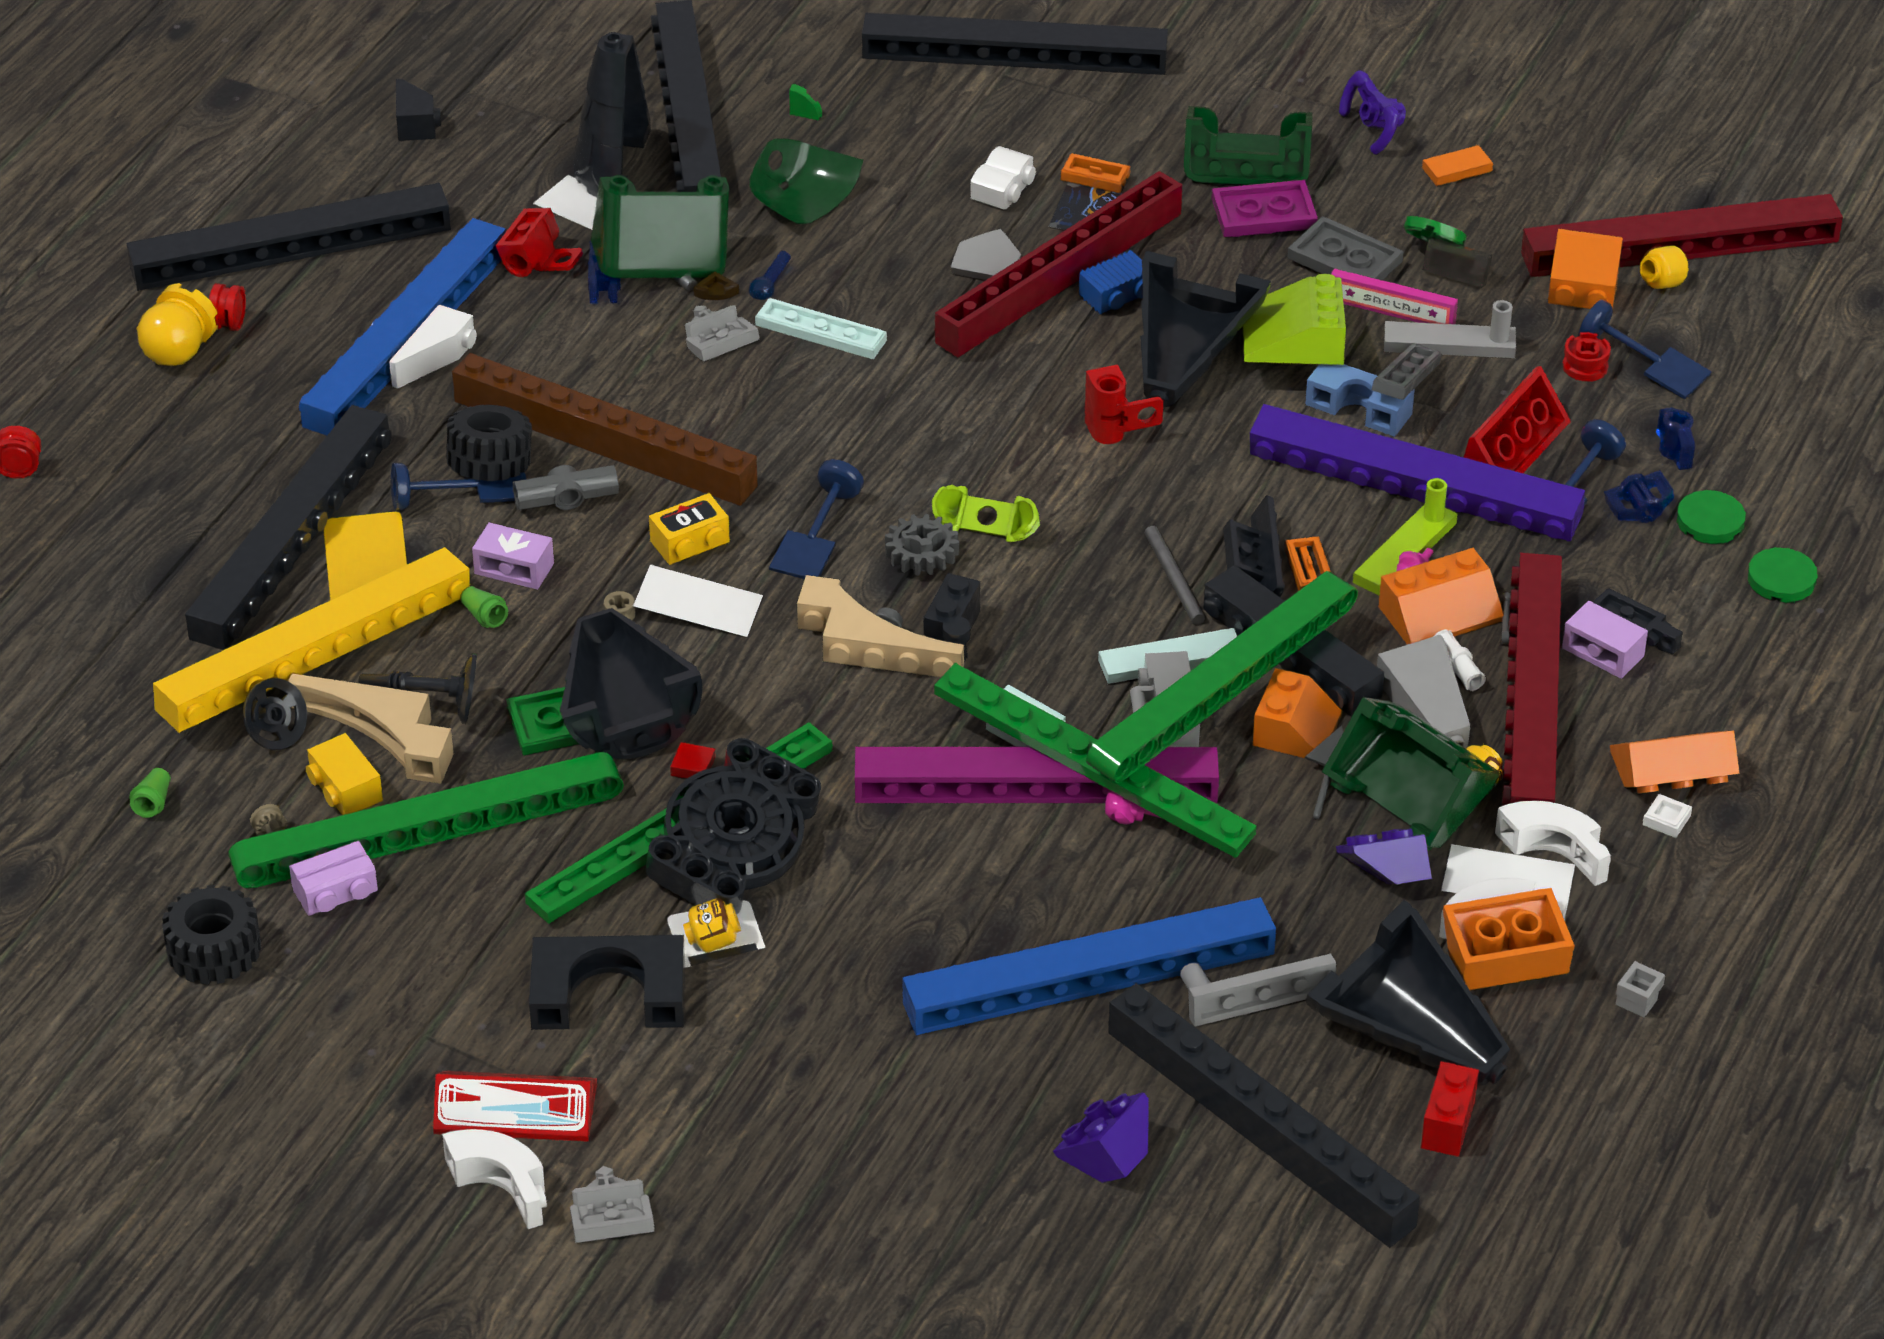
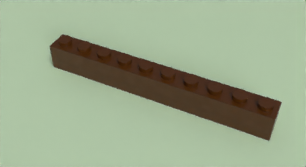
[452,353,758,506]

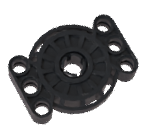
[646,738,821,914]

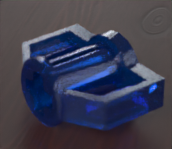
[1656,407,1695,470]
[1604,470,1674,523]

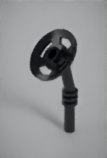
[358,653,477,724]
[243,678,307,750]

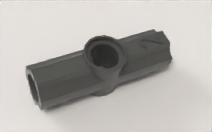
[513,465,619,510]

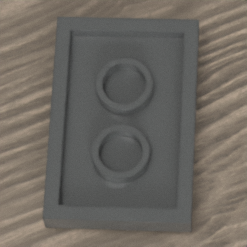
[1287,216,1404,280]

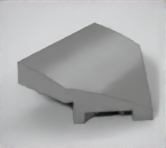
[951,229,1022,280]
[685,306,760,362]
[570,1166,655,1243]

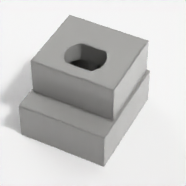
[1616,961,1665,1018]

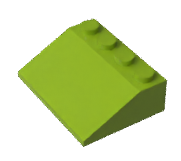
[1243,274,1346,365]

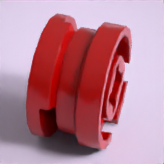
[209,283,246,331]
[1562,332,1611,382]
[0,426,42,478]

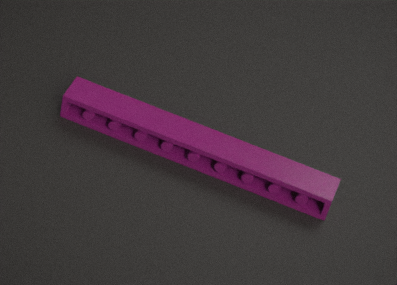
[855,747,1219,803]

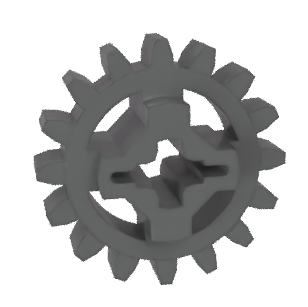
[885,514,959,576]

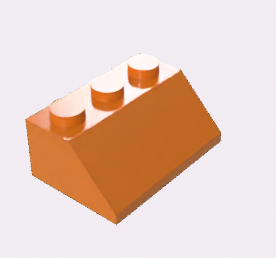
[1378,548,1504,645]
[1610,730,1740,793]
[1443,888,1574,990]

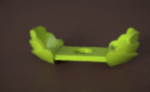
[932,485,1040,542]

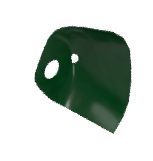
[749,138,863,224]

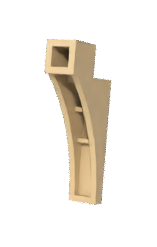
[797,575,964,677]
[289,673,454,784]

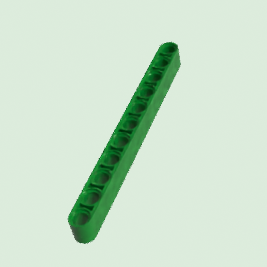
[1086,571,1358,783]
[228,752,624,889]

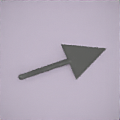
[1304,726,1343,819]

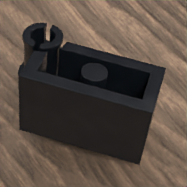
[923,573,981,662]

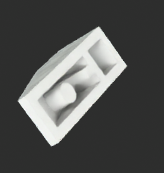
[389,305,477,388]

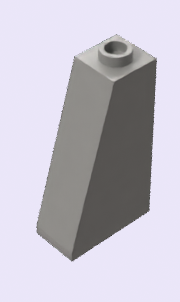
[1377,634,1470,749]

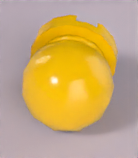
[137,283,218,366]

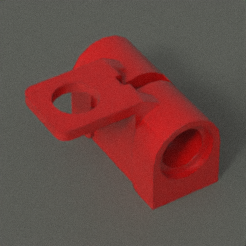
[496,208,583,277]
[1085,364,1163,444]

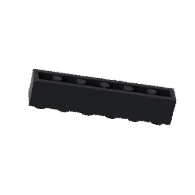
[1203,565,1384,717]

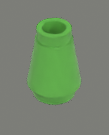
[461,586,508,628]
[129,768,171,818]

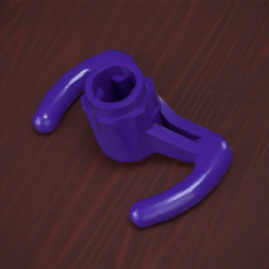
[1339,70,1406,155]

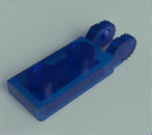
[588,241,621,303]

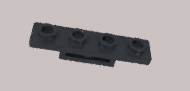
[1223,495,1285,597]

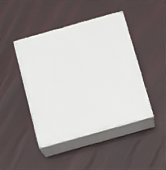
[1643,794,1692,838]

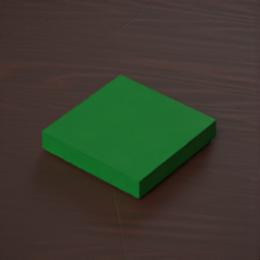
[506,687,579,756]

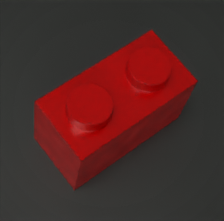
[1421,1061,1479,1157]

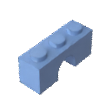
[1305,364,1415,437]

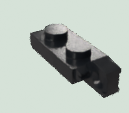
[1593,588,1683,654]

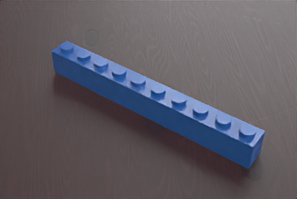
[299,218,506,436]
[903,897,1276,1035]

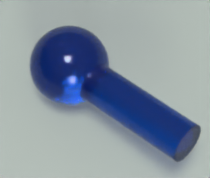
[749,251,791,300]

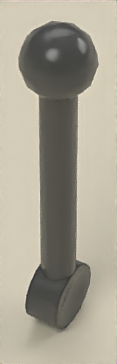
[1500,592,1511,645]

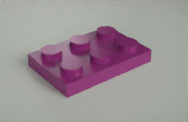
[1211,180,1318,237]

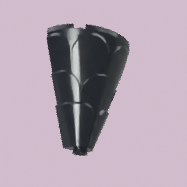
[573,32,651,198]
[1140,251,1271,407]
[560,608,702,759]
[1306,900,1510,1086]

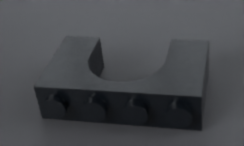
[529,935,685,1030]

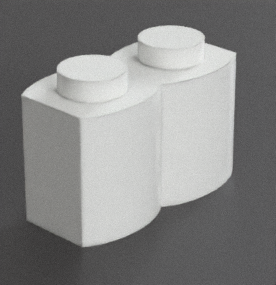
[971,146,1036,210]

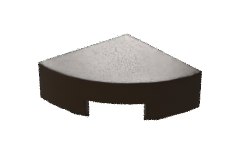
[693,272,739,300]

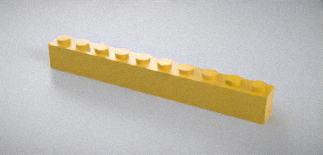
[153,547,470,733]

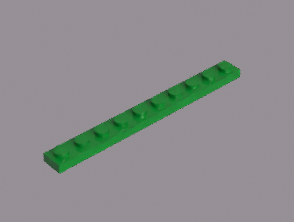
[934,663,1257,858]
[525,722,833,924]

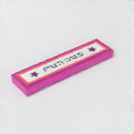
[1331,269,1458,324]

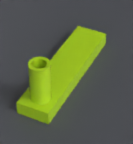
[1353,478,1458,596]

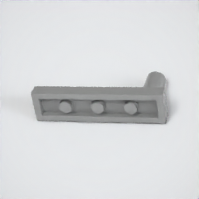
[1384,300,1516,358]
[1180,954,1336,1027]

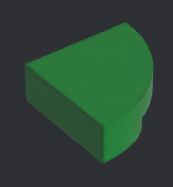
[789,84,822,120]

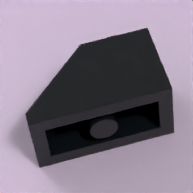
[396,79,441,141]

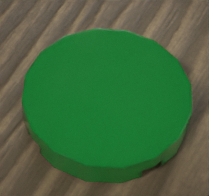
[1403,216,1467,249]
[1676,490,1746,544]
[1748,547,1818,603]

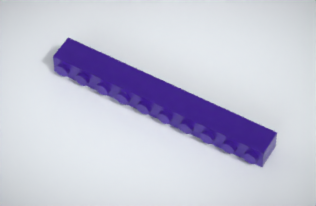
[1250,404,1585,542]

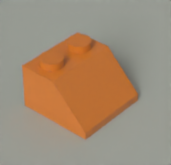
[1548,229,1623,309]
[1253,668,1342,758]

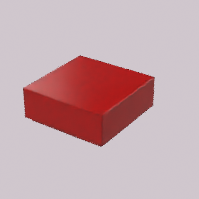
[670,742,716,779]

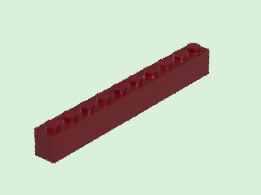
[935,171,1183,358]
[1521,194,1843,277]
[1502,552,1562,806]

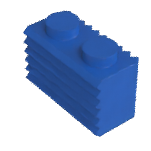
[1079,250,1143,314]

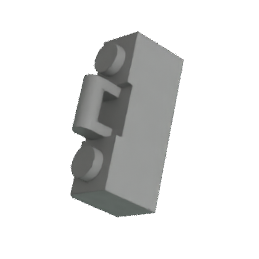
[1130,651,1200,747]

